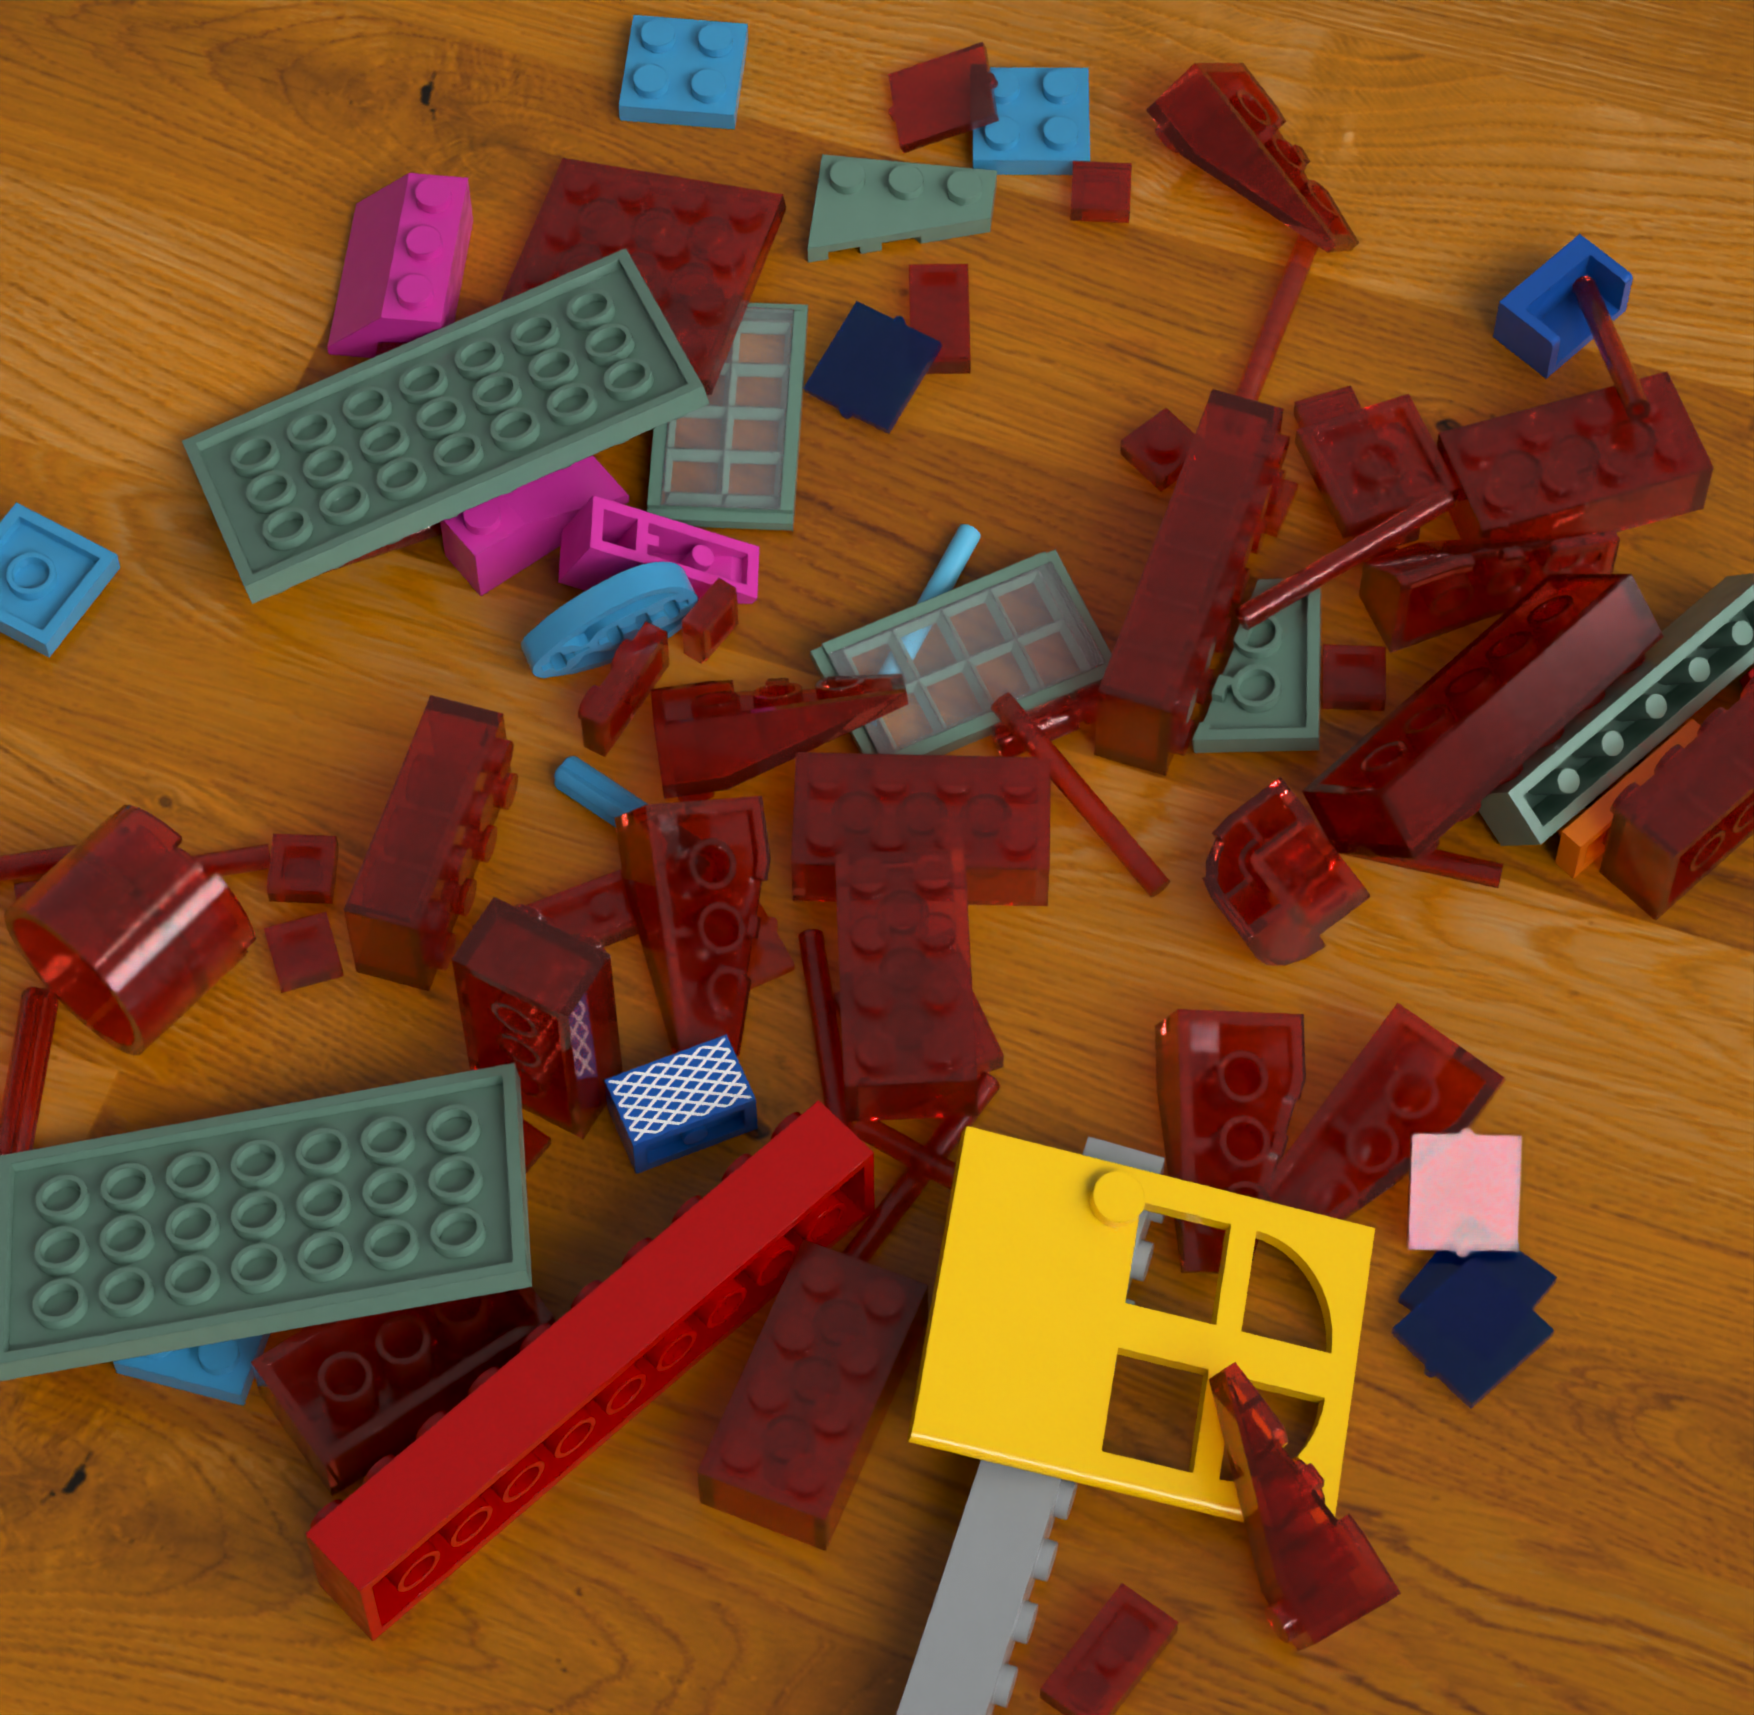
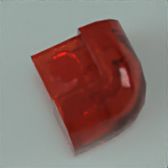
[1202,776,1371,966]

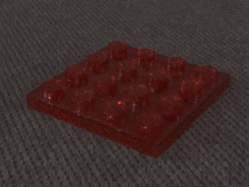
[500,158,786,395]

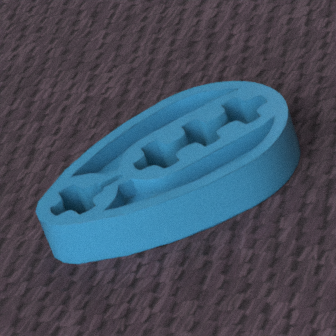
[521,562,698,678]

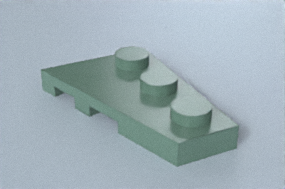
[807,154,997,263]
[1192,578,1322,753]

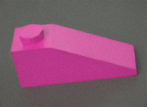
[440,455,629,596]
[558,495,759,604]

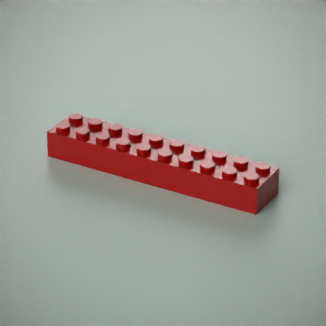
[305,1100,875,1641]

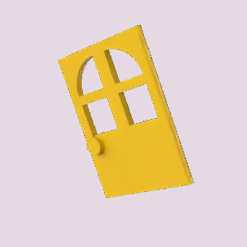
[907,1126,1375,1543]

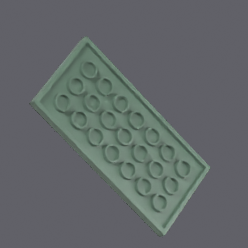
[182,248,710,604]
[0,1063,532,1381]

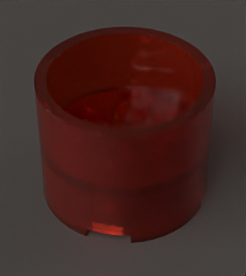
[4,805,256,1055]

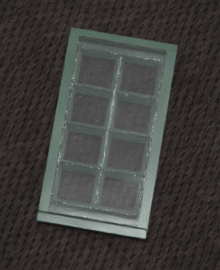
[647,300,808,531]
[810,549,1122,782]

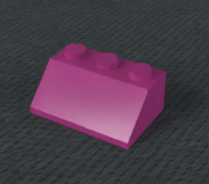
[327,173,473,358]

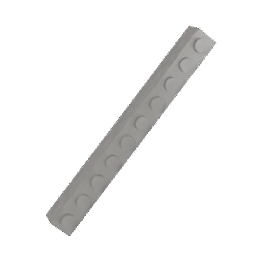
[896,1136,1165,1715]

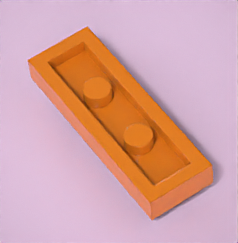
[1555,719,1711,879]

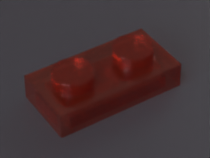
[578,622,670,757]
[1040,1583,1179,1715]

